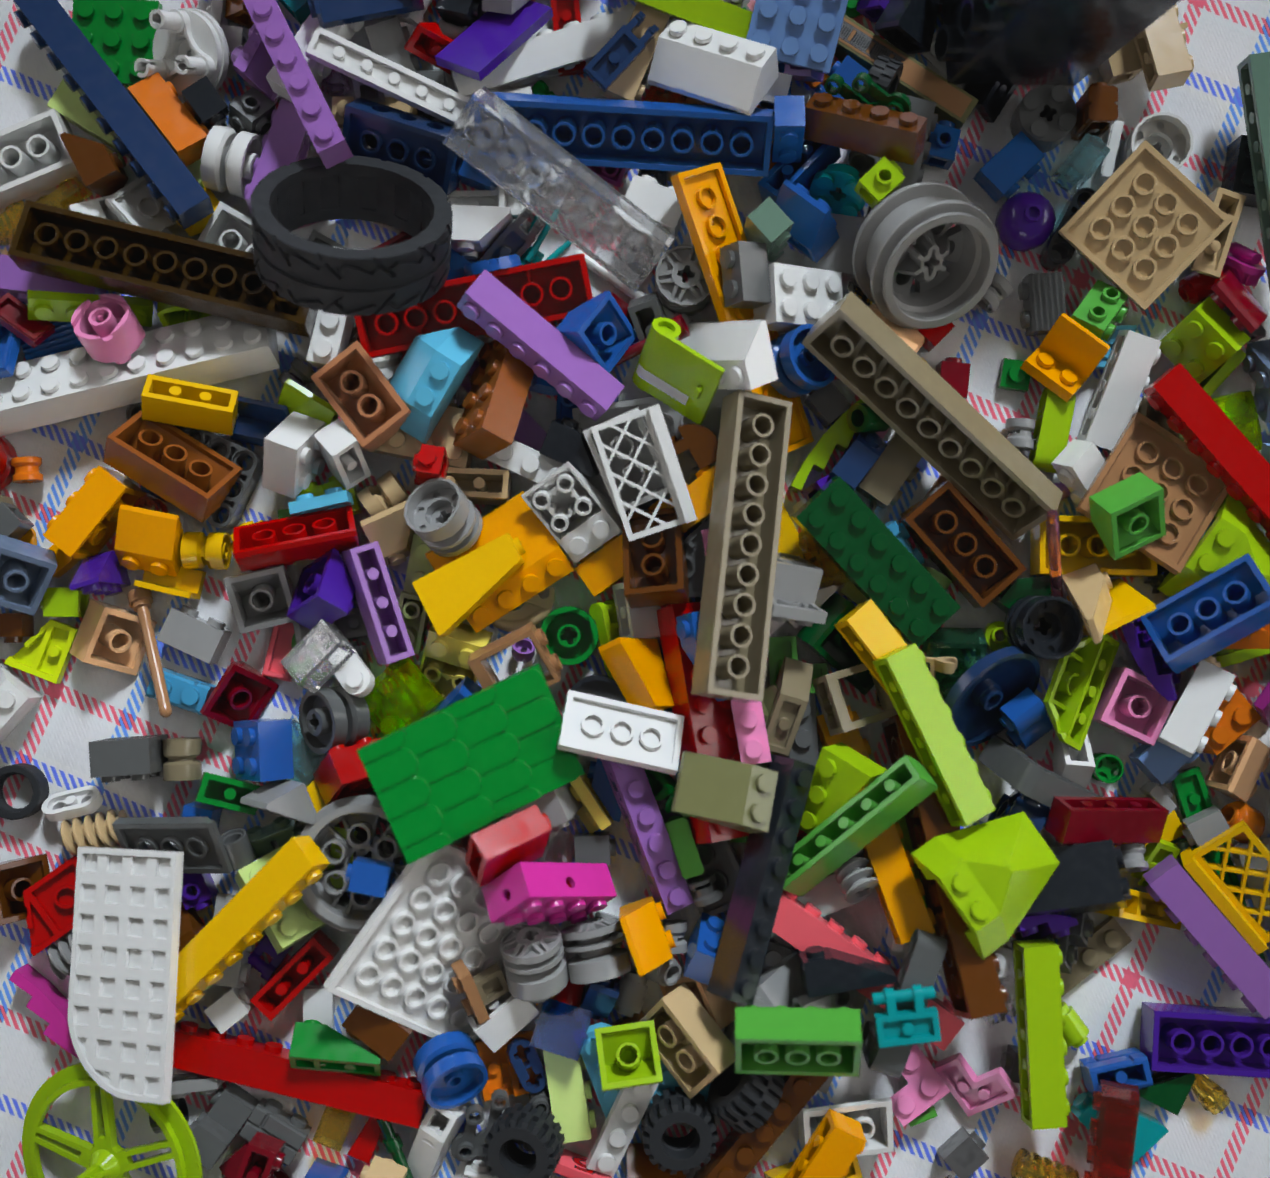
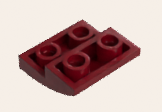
[1210,269,1268,333]

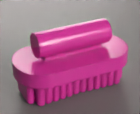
[1222,242,1266,286]

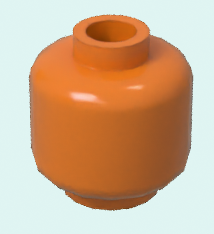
[1220,801,1265,843]

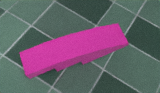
[9,964,79,1059]

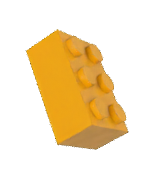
[43,466,147,559]

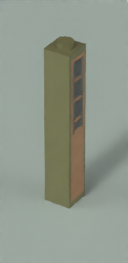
[834,15,979,129]

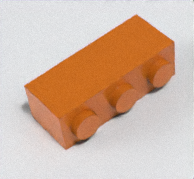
[127,72,209,166]

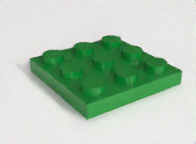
[72,0,162,88]

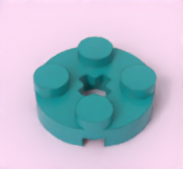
[810,163,866,217]

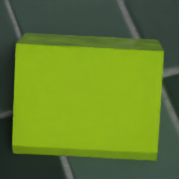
[594,1020,663,1092]

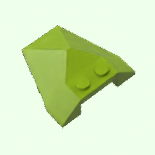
[1158,494,1270,598]
[910,812,1060,959]

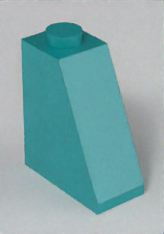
[1070,1091,1169,1171]

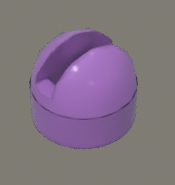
[512,638,535,663]

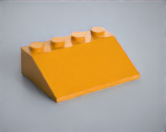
[425,490,575,633]

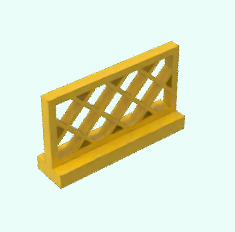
[1180,820,1270,955]

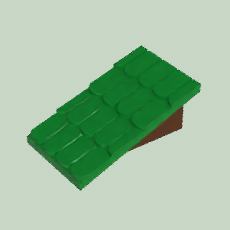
[357,662,585,864]

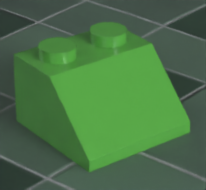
[1089,472,1166,560]

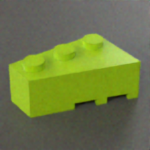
[799,742,887,834]

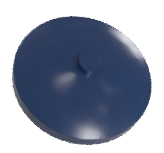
[944,646,1040,747]

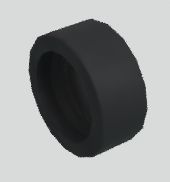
[0,763,49,820]

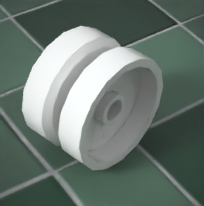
[200,124,262,198]

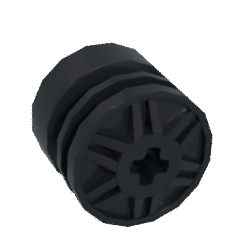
[1004,595,1083,659]

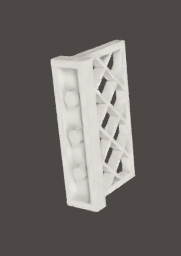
[591,404,698,542]

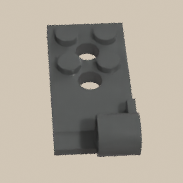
[112,817,255,874]

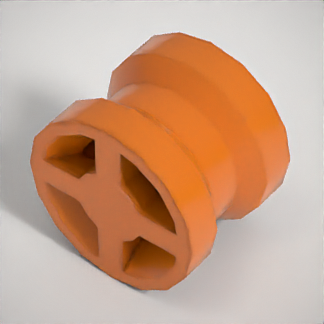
[11,456,44,484]

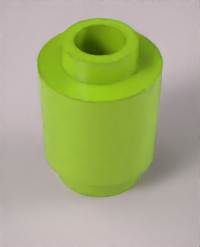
[1061,1001,1089,1048]

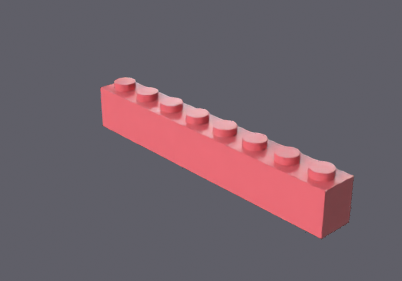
[772,890,965,1051]

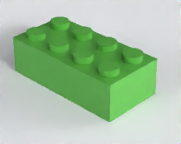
[735,1005,862,1077]

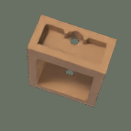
[468,622,563,689]

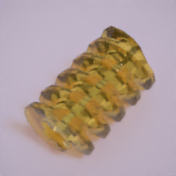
[1011,1148,1079,1178]

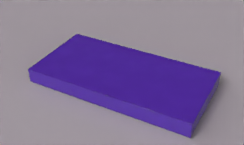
[435,0,554,81]

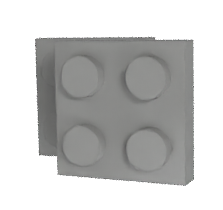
[771,552,828,627]

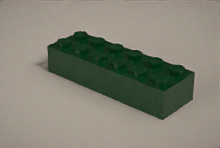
[791,476,961,647]

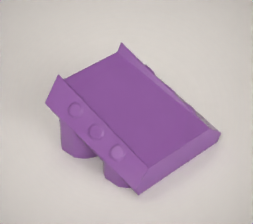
[231,24,280,104]

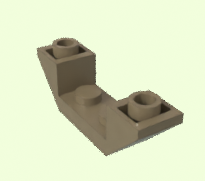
[753,656,813,769]

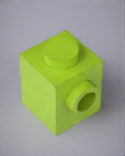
[854,156,905,208]

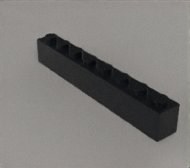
[707,754,816,1005]

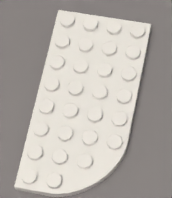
[67,846,184,1105]

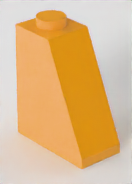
[598,637,675,711]

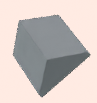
[240,779,317,825]

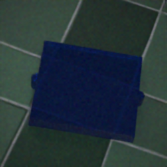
[529,998,593,1061]

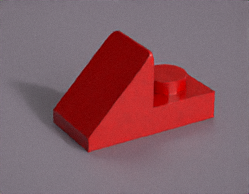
[404,22,453,75]

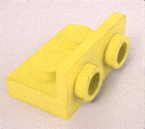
[569,773,614,834]

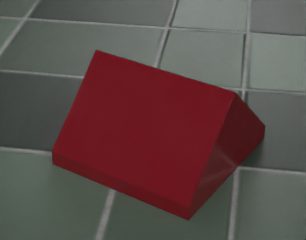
[200,661,279,728]

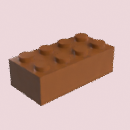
[453,340,534,460]

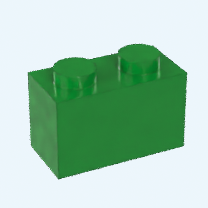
[195,772,261,815]

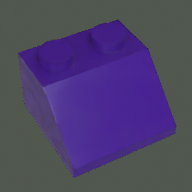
[286,548,355,632]

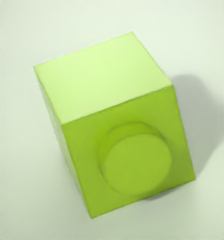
[40,587,90,617]

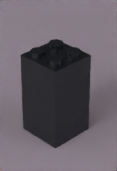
[1023,839,1132,918]

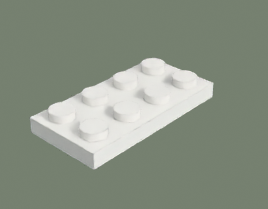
[557,690,685,775]

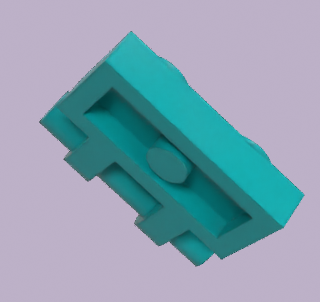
[871,984,941,1048]

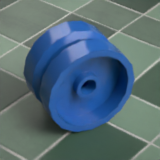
[770,324,836,398]
[412,1031,488,1110]

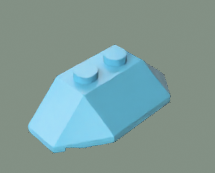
[390,327,485,444]

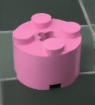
[71,293,146,365]

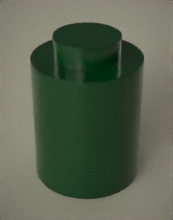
[847,403,890,433]

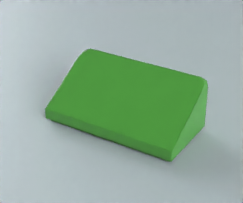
[665,816,704,879]

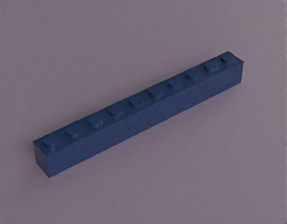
[13,0,214,230]

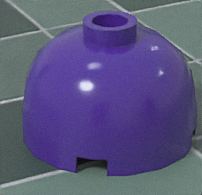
[995,191,1056,252]

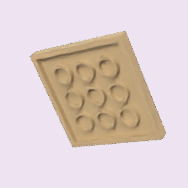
[1058,140,1233,311]

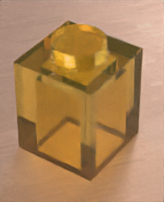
[313,1106,357,1152]

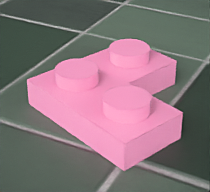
[891,1044,951,1127]
[934,1052,1019,1117]

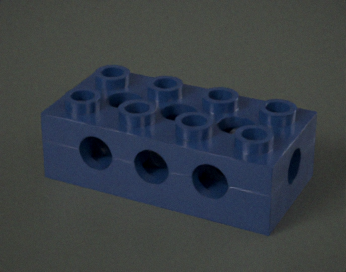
[342,97,468,196]

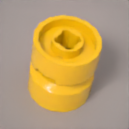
[180,532,232,570]

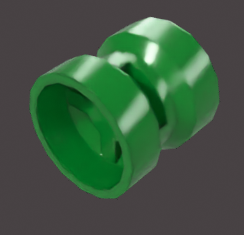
[1091,752,1124,784]

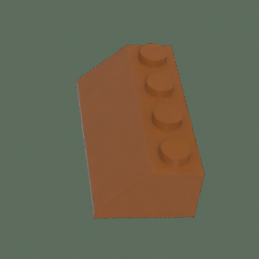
[103,410,243,523]

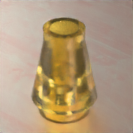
[1191,1074,1231,1115]

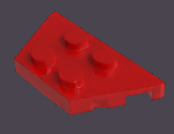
[23,855,77,956]

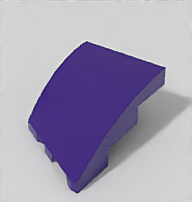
[1122,617,1181,701]

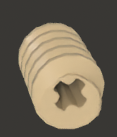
[60,809,127,855]

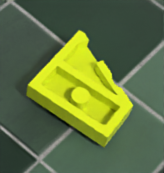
[4,619,79,684]

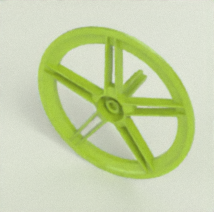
[22,1062,203,1178]

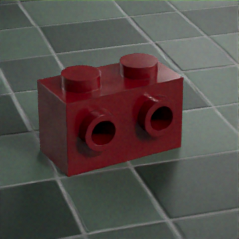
[236,1131,286,1178]

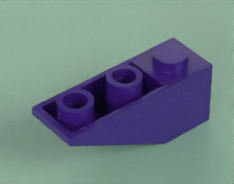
[69,550,131,597]

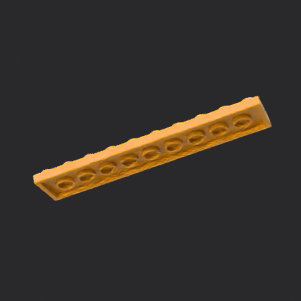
[670,162,814,453]

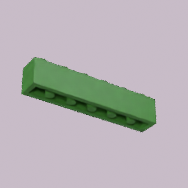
[783,755,939,897]

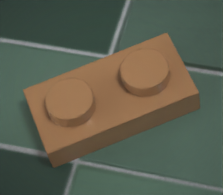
[450,959,490,1025]

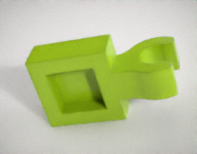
[1131,839,1181,887]

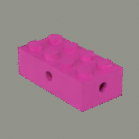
[481,862,617,926]

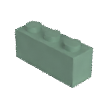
[743,196,794,263]

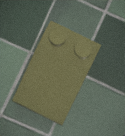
[671,751,778,833]

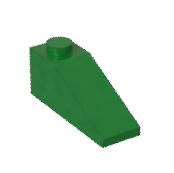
[289,1020,382,1076]

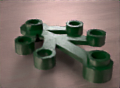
[805,72,911,149]

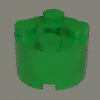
[541,606,599,665]

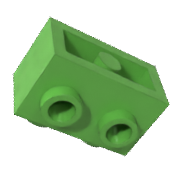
[1071,280,1129,342]

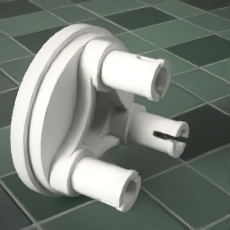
[134,8,229,97]

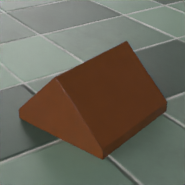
[0,853,50,926]

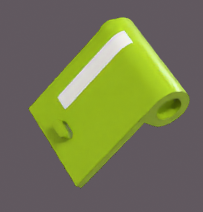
[632,317,726,425]

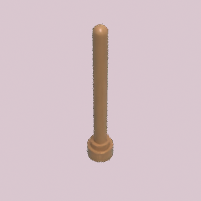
[127,587,172,718]

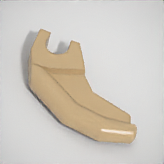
[493,587,555,632]

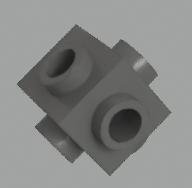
[229,86,276,135]

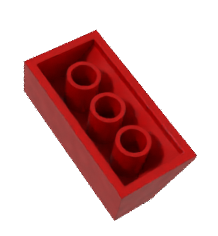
[233,505,360,572]

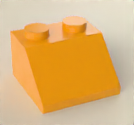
[114,504,184,577]
[619,895,676,977]

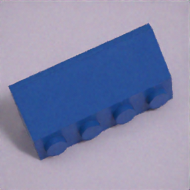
[1140,553,1270,674]

